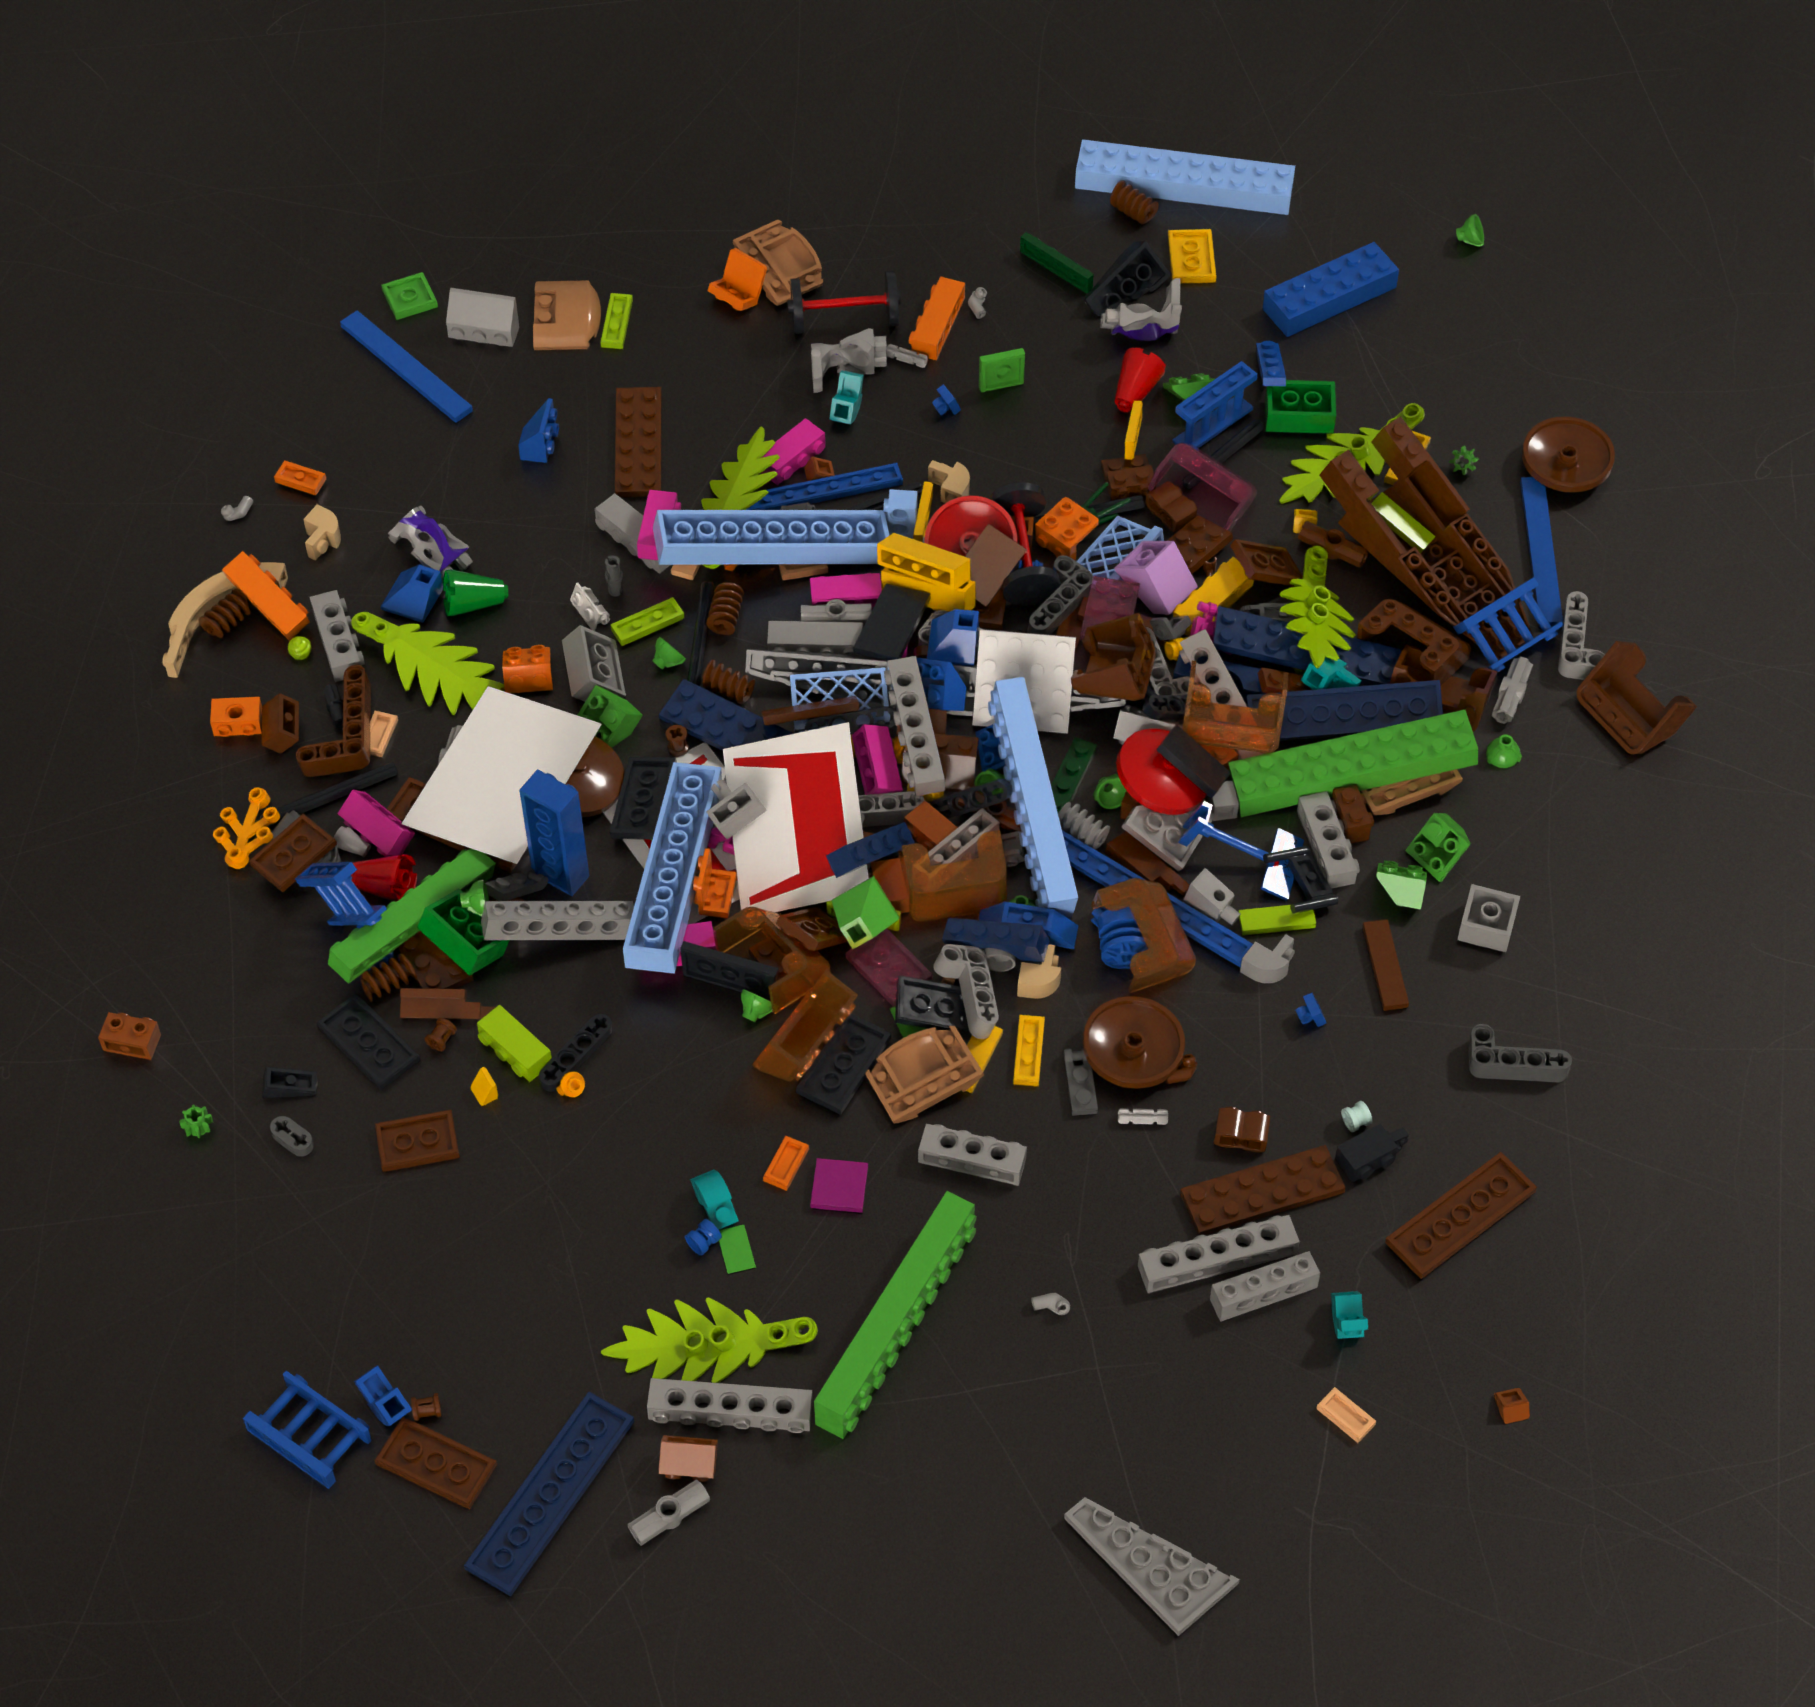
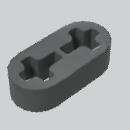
[270,1116,314,1156]

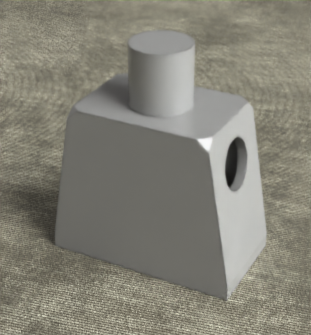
[1183,868,1241,926]

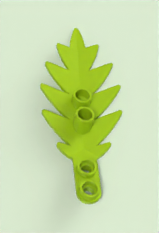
[1279,403,1425,504]
[701,427,780,569]
[1279,546,1356,669]
[351,612,505,715]
[601,1297,818,1383]

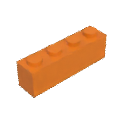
[909,276,965,360]
[222,551,310,641]

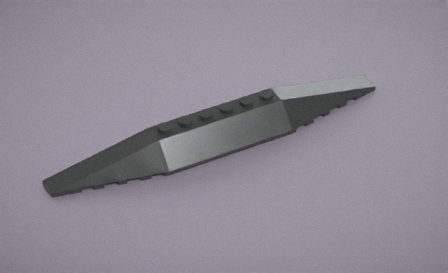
[745,649,1126,716]

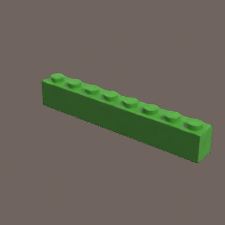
[328,848,496,984]

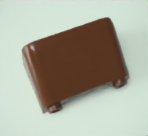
[1071,613,1156,701]
[1390,644,1497,732]

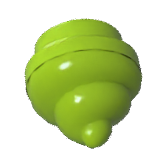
[288,636,312,660]

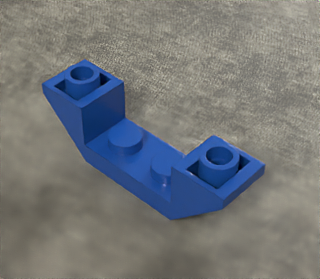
[979,902,1078,949]

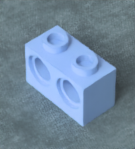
[883,489,917,538]

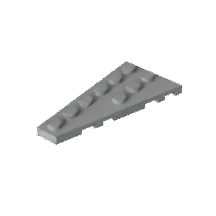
[1064,1497,1240,1636]

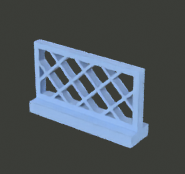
[1076,515,1164,604]
[790,668,890,734]

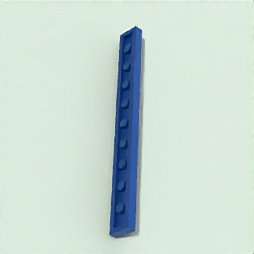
[1062,830,1253,968]

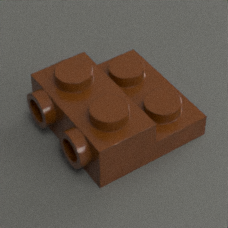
[1101,454,1156,501]

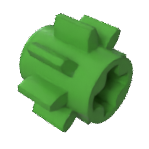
[1449,445,1479,475]
[179,1105,213,1138]

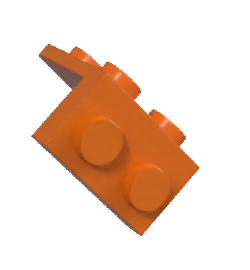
[707,248,767,311]
[1035,497,1099,560]
[502,645,553,694]
[693,848,737,918]

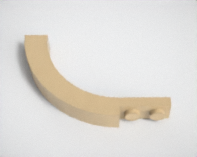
[163,562,288,678]

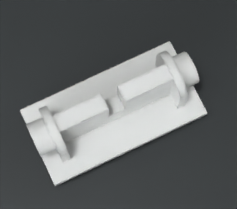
[570,583,610,631]

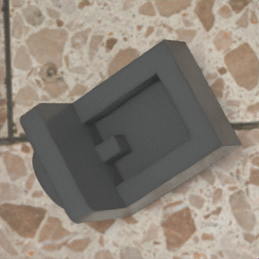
[1150,615,1192,640]
[996,831,1025,867]

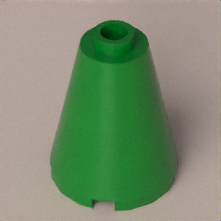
[443,569,508,616]

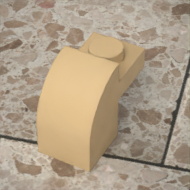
[928,460,970,503]
[303,504,341,561]
[1017,944,1061,999]

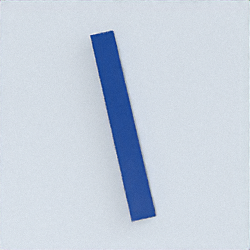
[340,310,473,423]
[746,463,903,510]
[1520,477,1563,627]

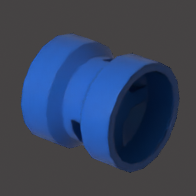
[685,1219,722,1256]

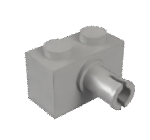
[706,780,767,840]

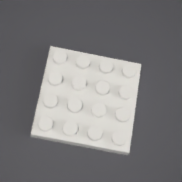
[972,629,1076,733]

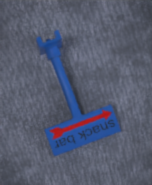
[1178,801,1304,901]

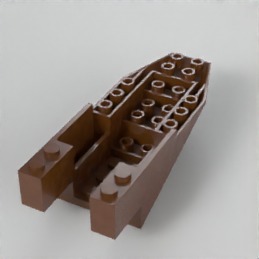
[1319,416,1533,660]

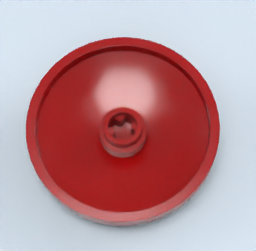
[924,496,1018,557]
[1116,728,1207,815]

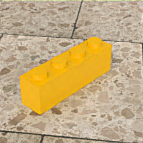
[877,533,970,591]
[1173,557,1254,637]
[881,567,976,612]

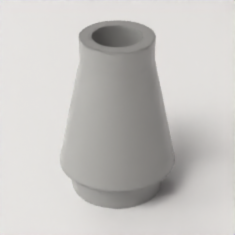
[334,826,371,857]

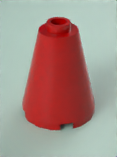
[1114,348,1166,412]
[351,854,417,902]

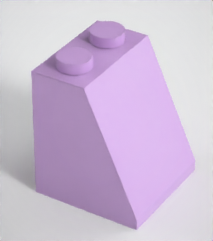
[1114,541,1198,615]

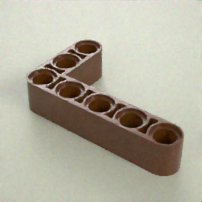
[295,665,371,777]

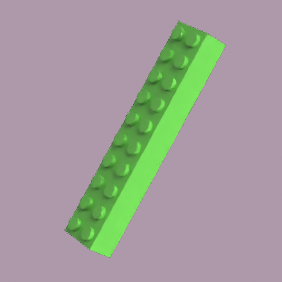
[1228,710,1478,817]
[814,1191,977,1439]

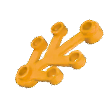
[213,787,280,869]

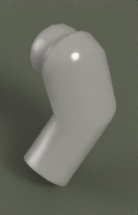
[968,287,987,319]
[221,496,253,521]
[1031,1293,1070,1315]

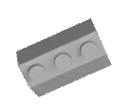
[446,288,519,347]
[562,625,626,702]
[1113,705,1197,745]

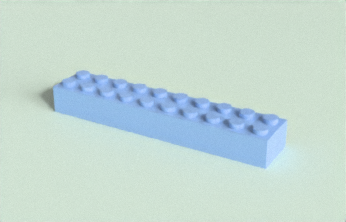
[1075,139,1295,215]
[653,510,889,565]
[988,677,1078,918]
[623,762,722,974]

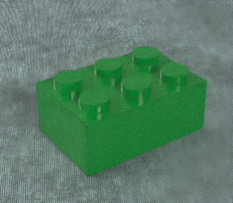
[1265,380,1336,434]
[417,889,510,976]

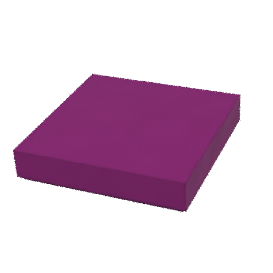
[811,1158,868,1213]

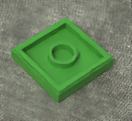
[381,272,438,320]
[979,348,1025,392]

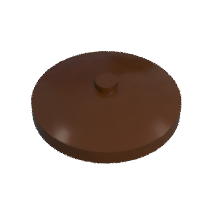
[1522,417,1615,492]
[565,736,624,817]
[1083,996,1185,1089]

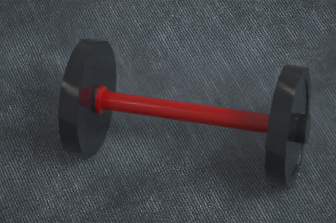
[787,271,901,334]
[989,482,1061,606]

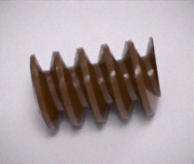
[1110,180,1159,224]
[707,582,744,636]
[198,589,251,638]
[702,659,755,705]
[361,953,417,1001]

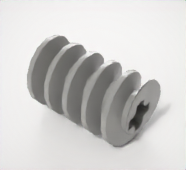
[1058,802,1110,850]

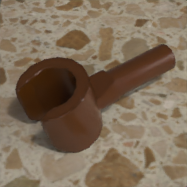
[1202,557,1217,578]

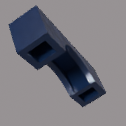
[1173,653,1267,704]
[826,822,915,878]
[942,918,1050,962]

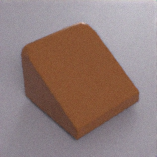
[804,457,835,481]
[1494,1388,1530,1424]

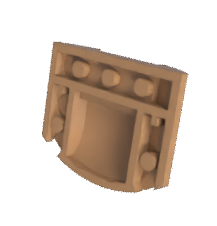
[733,220,823,306]
[533,280,601,350]
[1360,769,1463,815]
[865,1026,984,1124]

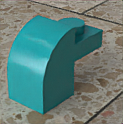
[829,370,864,424]
[1301,657,1362,690]
[690,1169,739,1230]
[1331,1291,1368,1339]

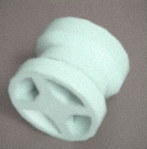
[1341,1101,1372,1132]

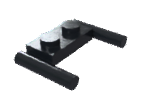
[1263,846,1338,914]

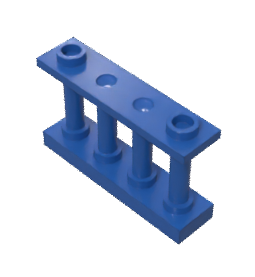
[1173,361,1257,455]
[1453,577,1564,672]
[295,862,387,926]
[243,1371,372,1489]

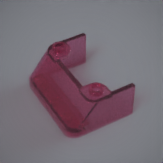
[1148,443,1257,531]

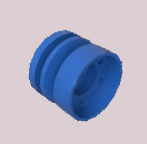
[1097,905,1153,969]

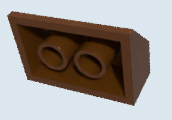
[901,733,979,792]

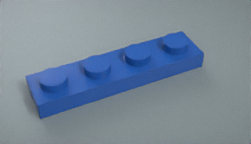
[1256,341,1286,386]

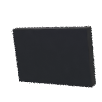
[1156,724,1231,798]
[895,975,970,1036]

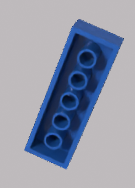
[1263,242,1399,337]
[519,769,589,896]

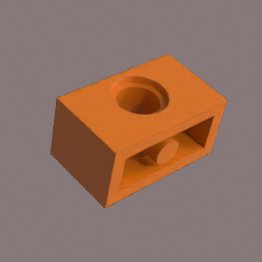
[210,697,262,737]

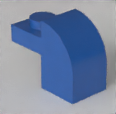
[354,1366,412,1426]

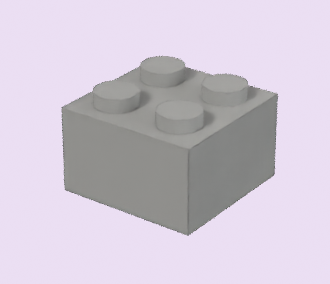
[1457,884,1520,952]

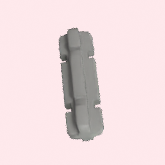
[886,344,928,368]
[1118,1108,1168,1125]

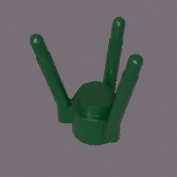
[1081,482,1131,525]

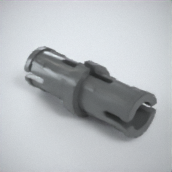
[604,556,623,596]

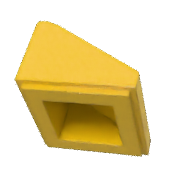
[1293,509,1318,533]
[471,1067,498,1106]

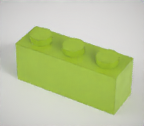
[477,1005,552,1082]

